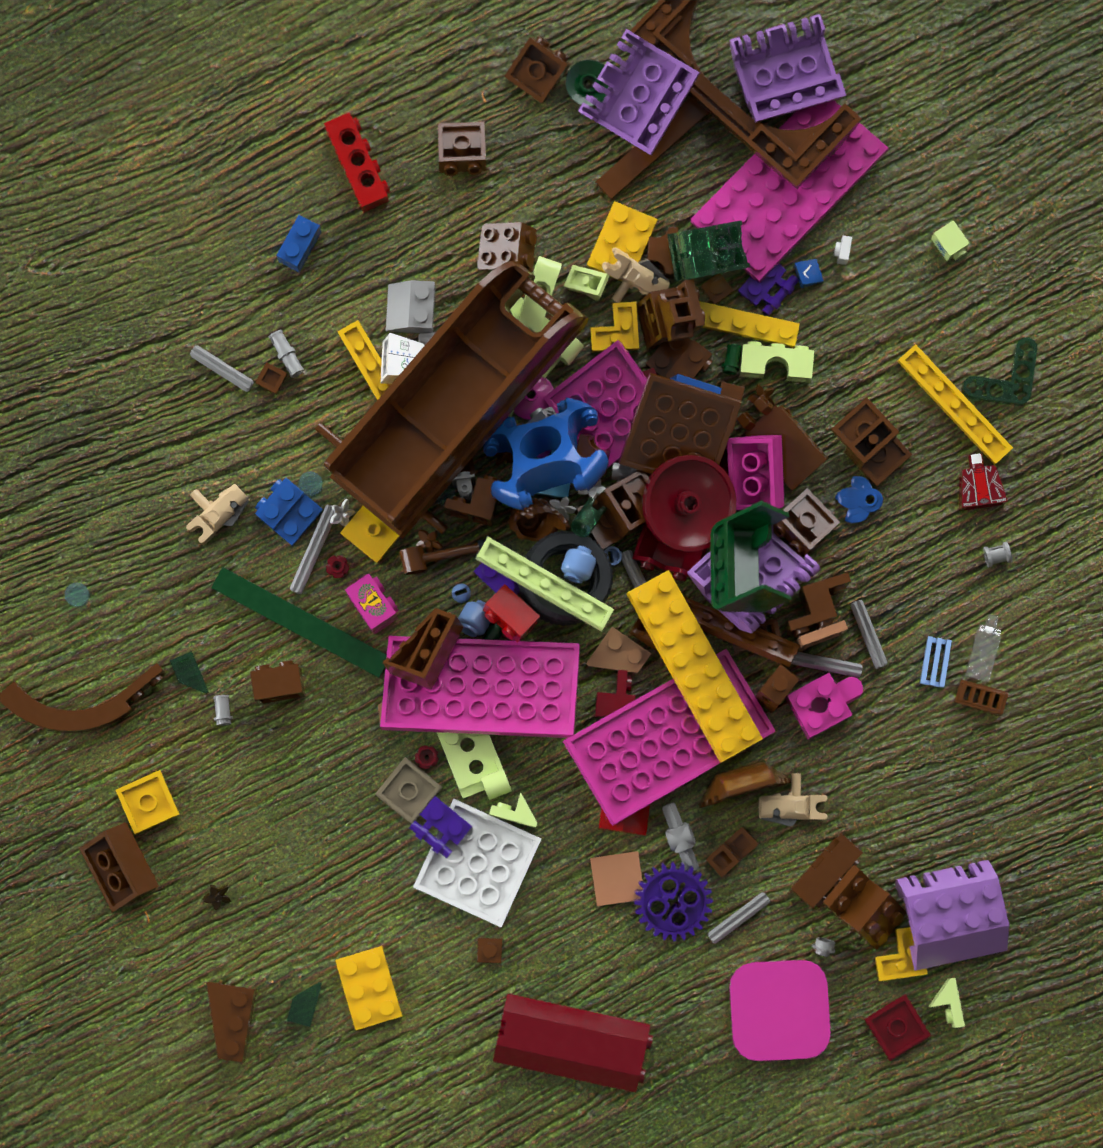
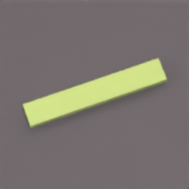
[475,537,614,631]

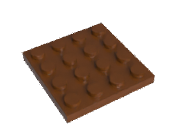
[619,373,741,474]

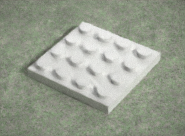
[413,799,541,928]

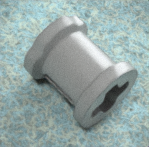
[983,542,1012,568]

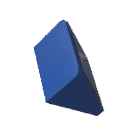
[794,259,824,288]

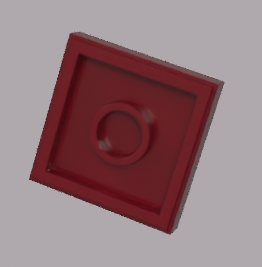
[864,994,931,1061]

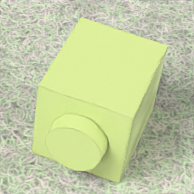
[931,220,969,261]

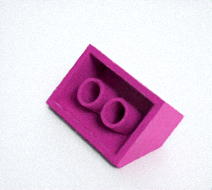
[727,435,785,510]

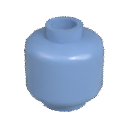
[561,546,596,584]
[458,600,491,637]

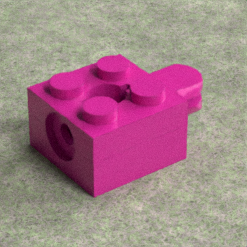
[785,673,863,740]

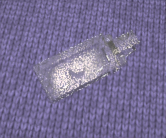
[965,614,1001,682]

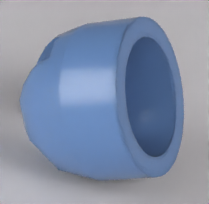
[604,546,622,566]
[452,583,471,603]

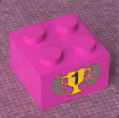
[345,574,399,635]

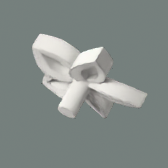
[578,479,606,500]
[550,496,576,520]
[330,499,356,526]

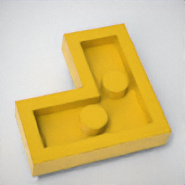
[590,302,639,353]
[875,927,928,981]

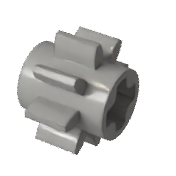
[611,462,637,482]

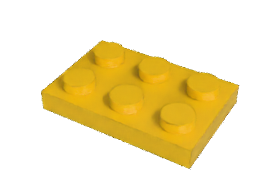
[587,201,658,281]
[335,946,402,1030]

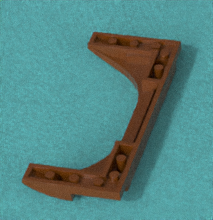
[630,0,862,189]

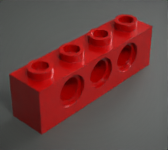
[324,112,391,213]

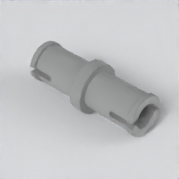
[269,330,305,378]

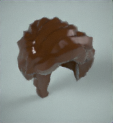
[508,498,570,541]

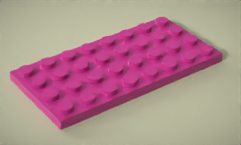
[690,100,888,283]
[380,636,580,738]
[563,649,775,826]

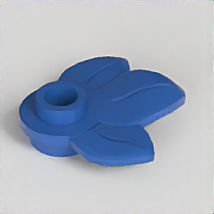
[836,476,883,523]

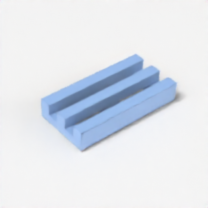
[920,636,952,688]

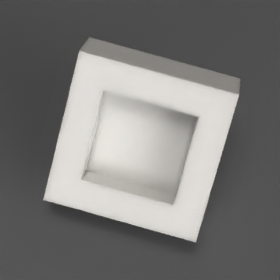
[834,236,852,265]

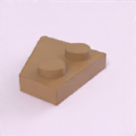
[586,627,651,674]

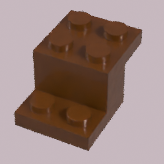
[637,279,705,350]
[831,397,912,488]
[574,470,649,549]
[444,475,498,527]
[785,572,851,638]
[823,864,907,950]

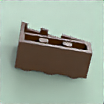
[383,608,463,690]
[789,833,863,909]
[206,982,257,1062]

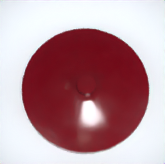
[642,455,737,552]

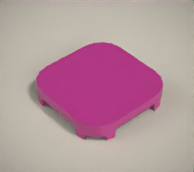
[729,960,830,1061]

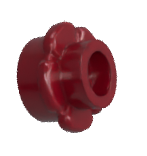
[326,555,349,579]
[415,745,439,769]

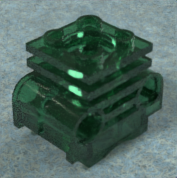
[667,220,750,281]

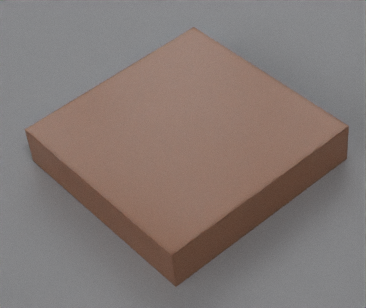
[796,620,848,651]
[590,851,643,906]

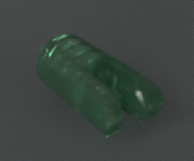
[571,497,607,537]

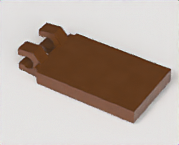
[737,396,829,491]

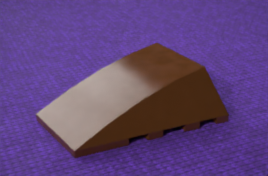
[698,761,791,808]

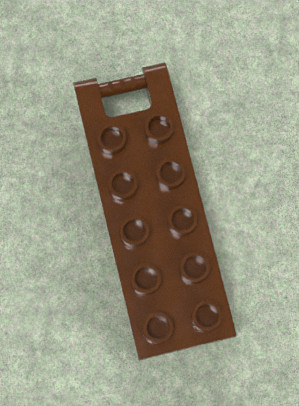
[323,261,589,539]

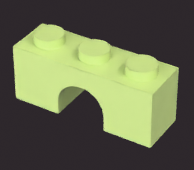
[739,341,814,383]

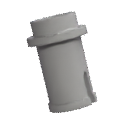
[213,695,233,726]

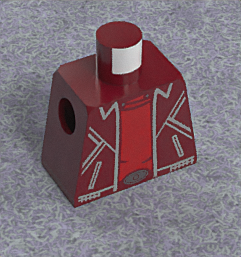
[959,454,1007,511]

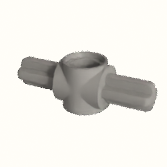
[662,803,699,871]

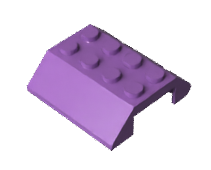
[729,14,846,122]
[578,29,700,155]
[687,525,821,633]
[895,860,1009,970]

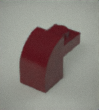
[595,670,636,719]

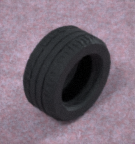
[518,531,613,626]

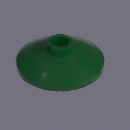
[566,60,609,107]

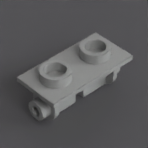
[452,472,477,502]

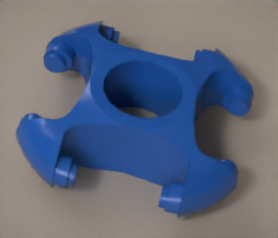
[483,397,609,510]

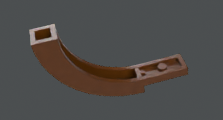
[0,663,166,733]

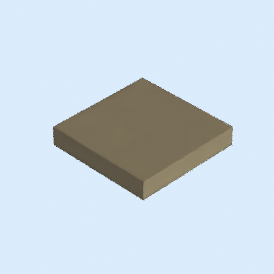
[375,757,443,824]

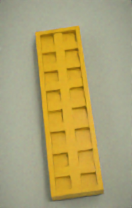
[626,570,763,763]

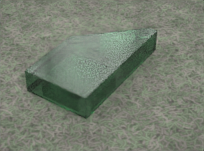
[170,651,209,694]
[287,982,323,1027]

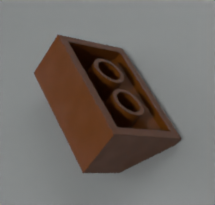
[79,822,159,913]

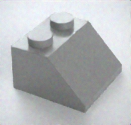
[386,280,436,333]

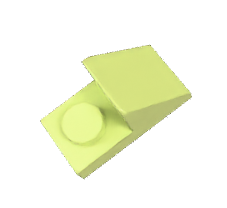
[564,265,610,301]
[489,793,537,828]
[929,978,965,1028]

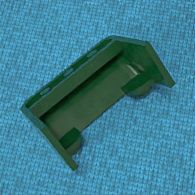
[710,501,791,613]

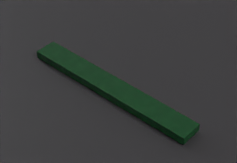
[211,567,387,679]

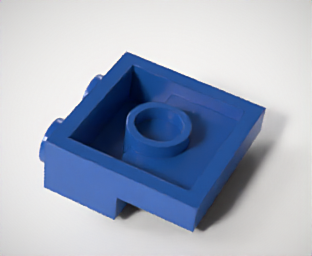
[255,478,324,546]

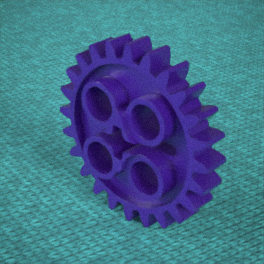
[634,861,713,941]

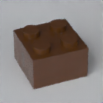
[250,661,306,705]

